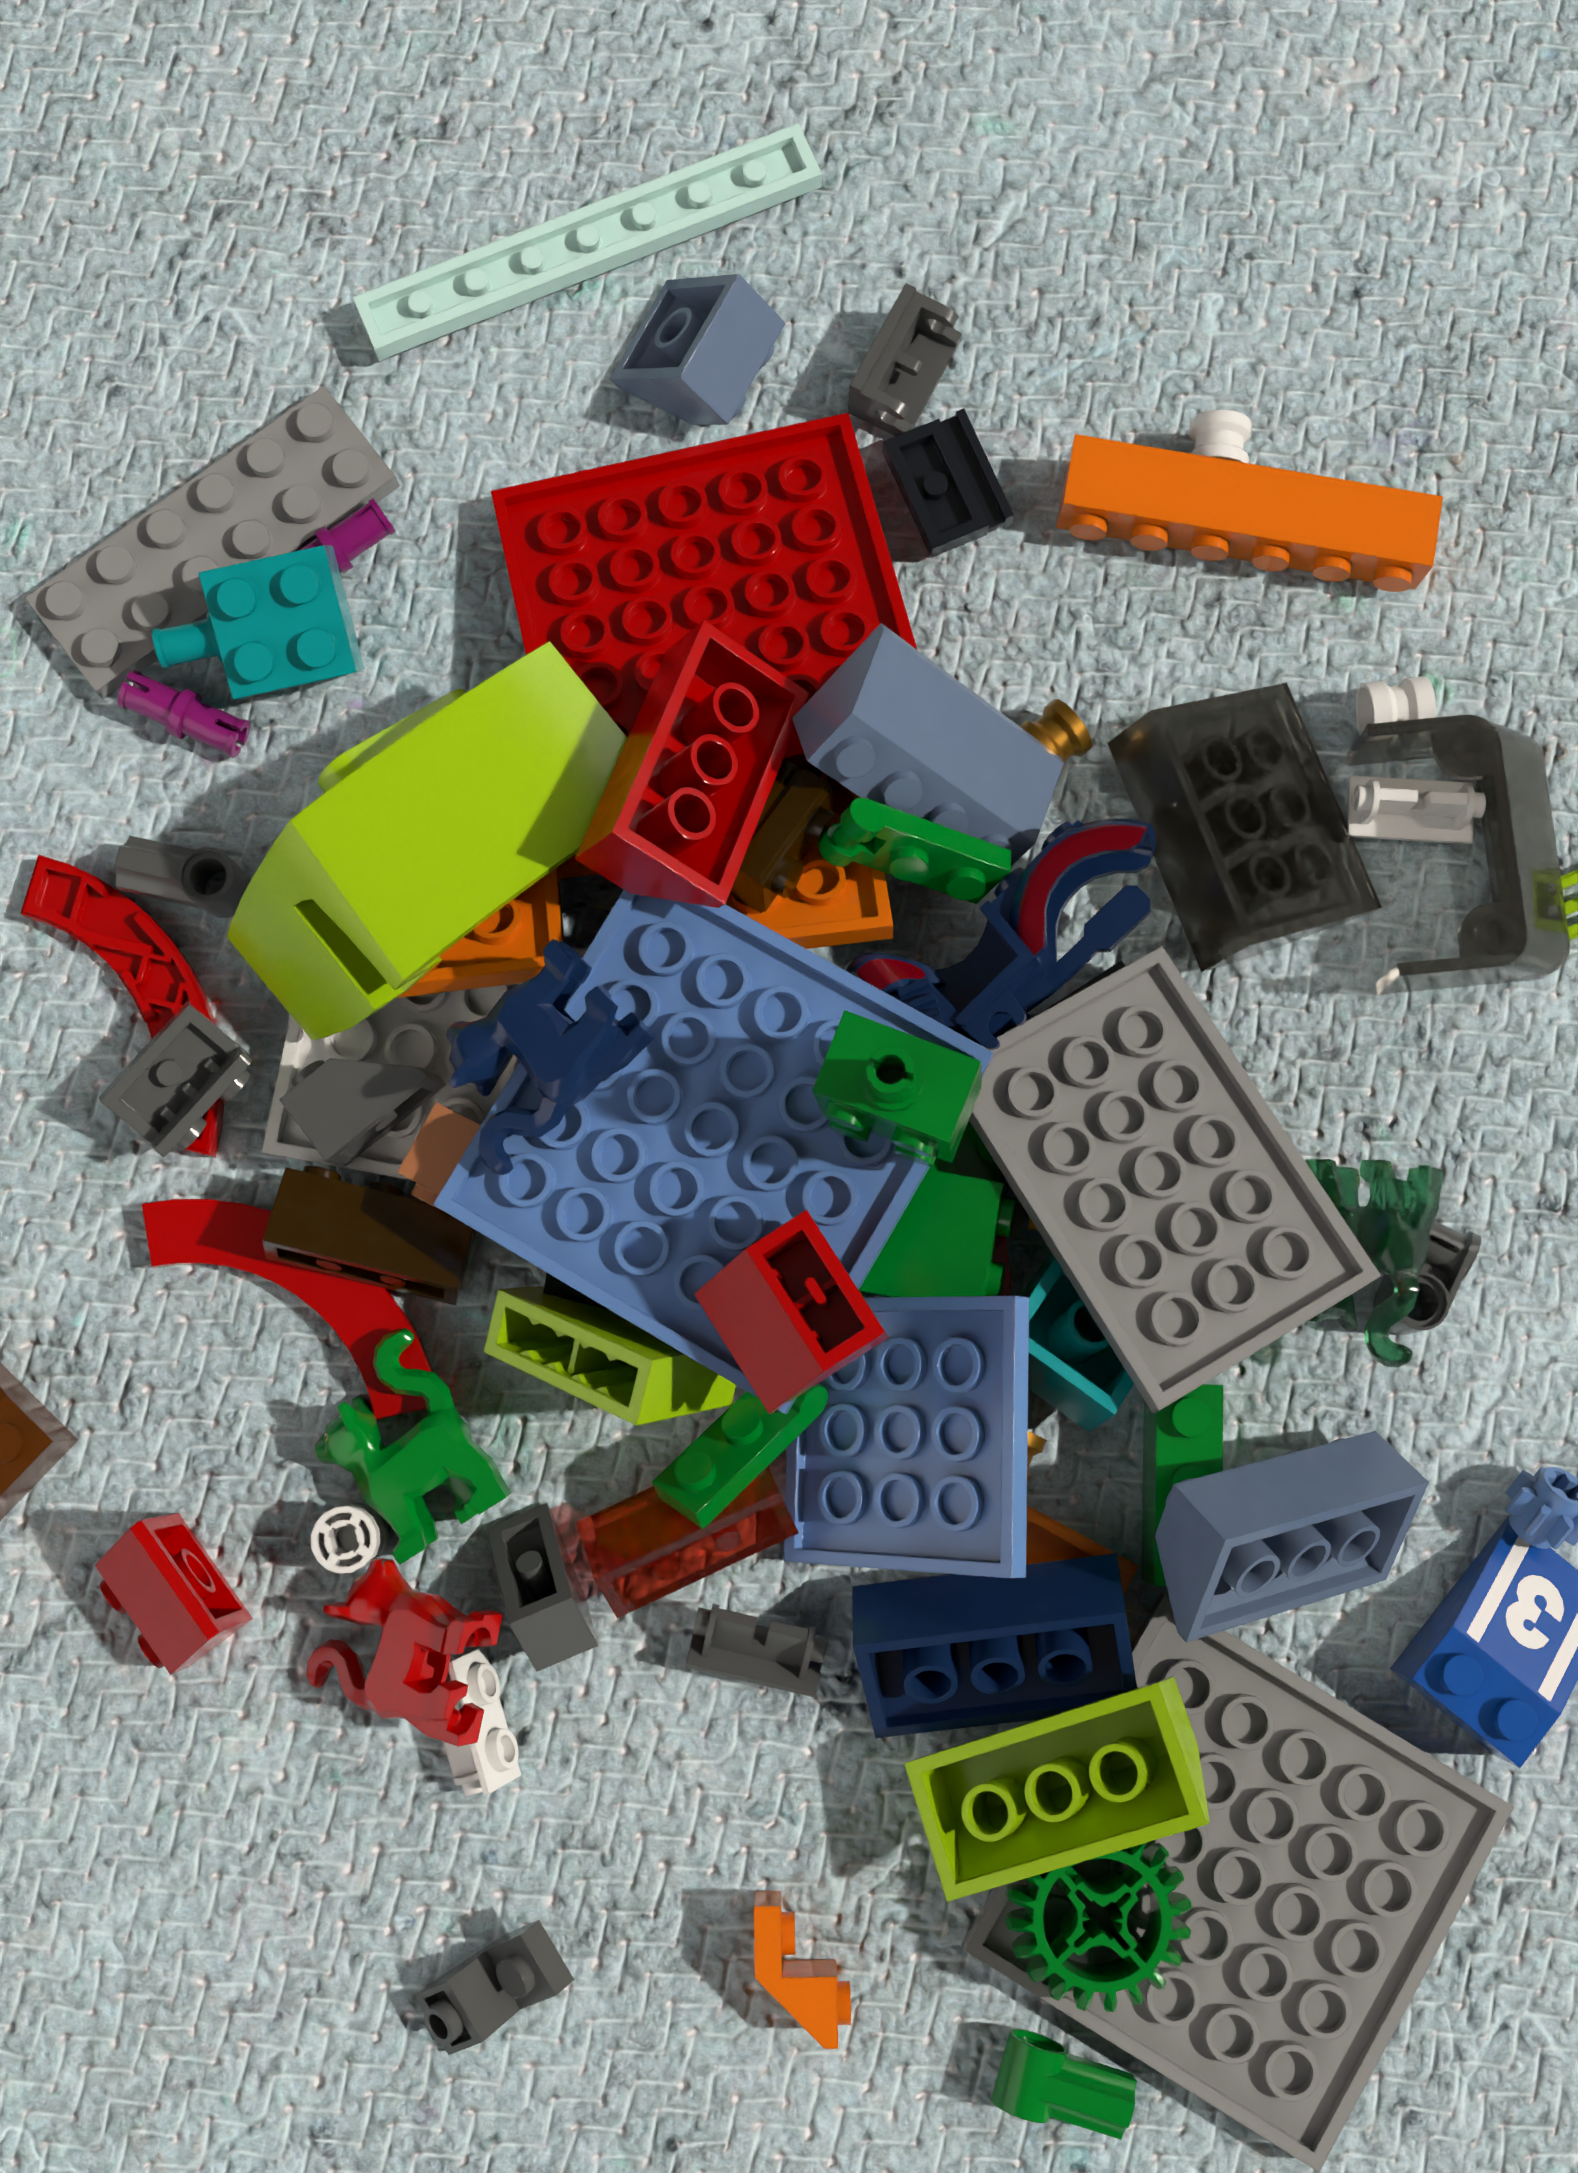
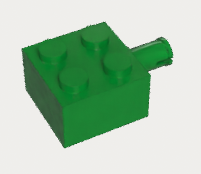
[812,1010,982,1167]

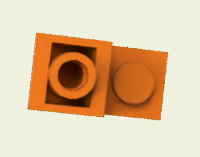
[754,1891,851,2049]

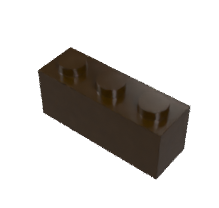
[262,1166,476,1306]

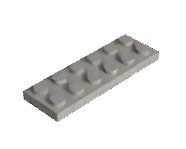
[25,385,400,699]

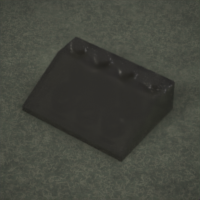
[1107,682,1382,972]

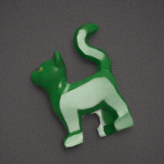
[315,1328,511,1565]

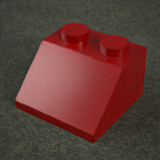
[95,1513,253,1675]

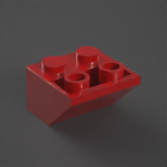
[694,1209,889,1414]

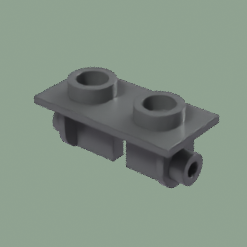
[685,1603,828,1697]

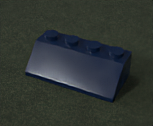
[852,1553,1137,1738]

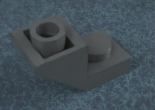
[414,1920,574,2055]

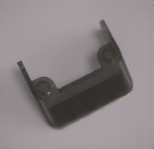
[1347,714,1570,995]

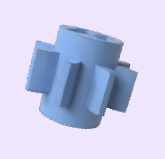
[1505,1467,1578,1549]

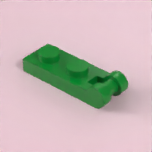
[818,798,1011,904]
[652,1384,828,1530]

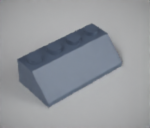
[792,623,1064,867]
[1155,1431,1429,1642]

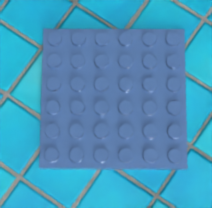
[433,890,993,1414]

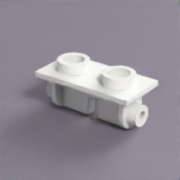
[1347,775,1486,844]
[444,1647,521,1796]

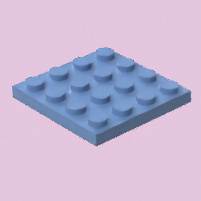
[784,1296,1029,1578]

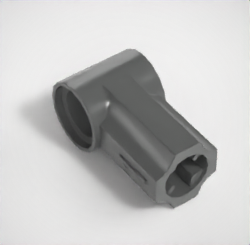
[114,836,251,918]

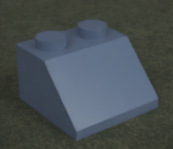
[609,274,786,425]

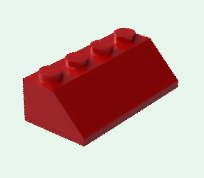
[575,620,809,908]

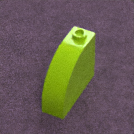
[484,1286,736,1426]

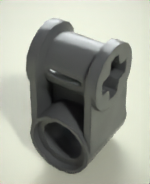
[1373,1206,1481,1335]

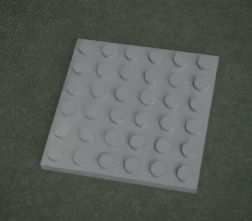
[962,1592,1514,2172]

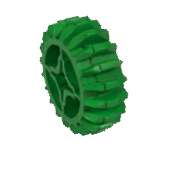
[1004,1843,1191,2012]

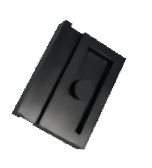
[882,408,1014,558]

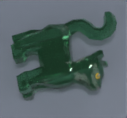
[1305,1159,1443,1367]

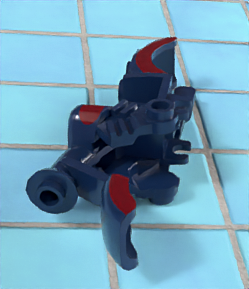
[845,819,1156,1050]

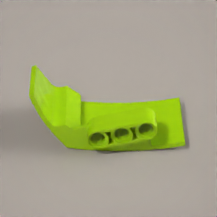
[226,641,628,1040]

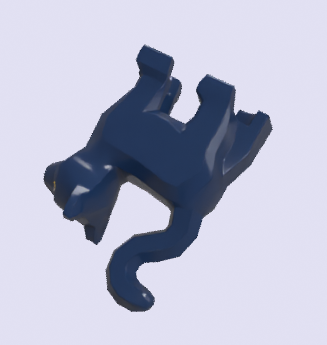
[446,939,656,1175]

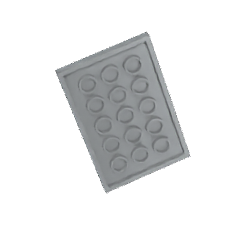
[969,946,1381,1414]

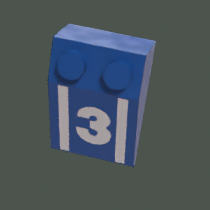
[1390,1516,1578,1768]

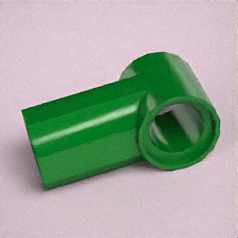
[991,2028,1137,2140]

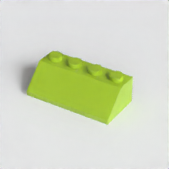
[904,1676,1210,1902]

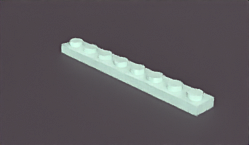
[353,123,822,361]

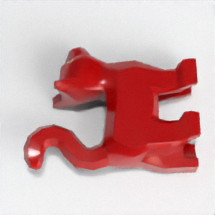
[306,1558,502,1747]

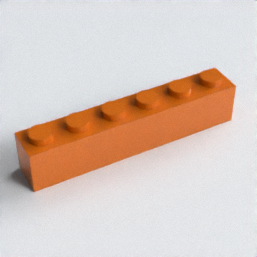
[1056,434,1443,592]

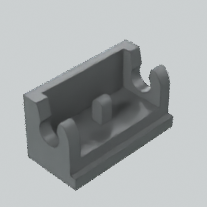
[848,283,962,436]

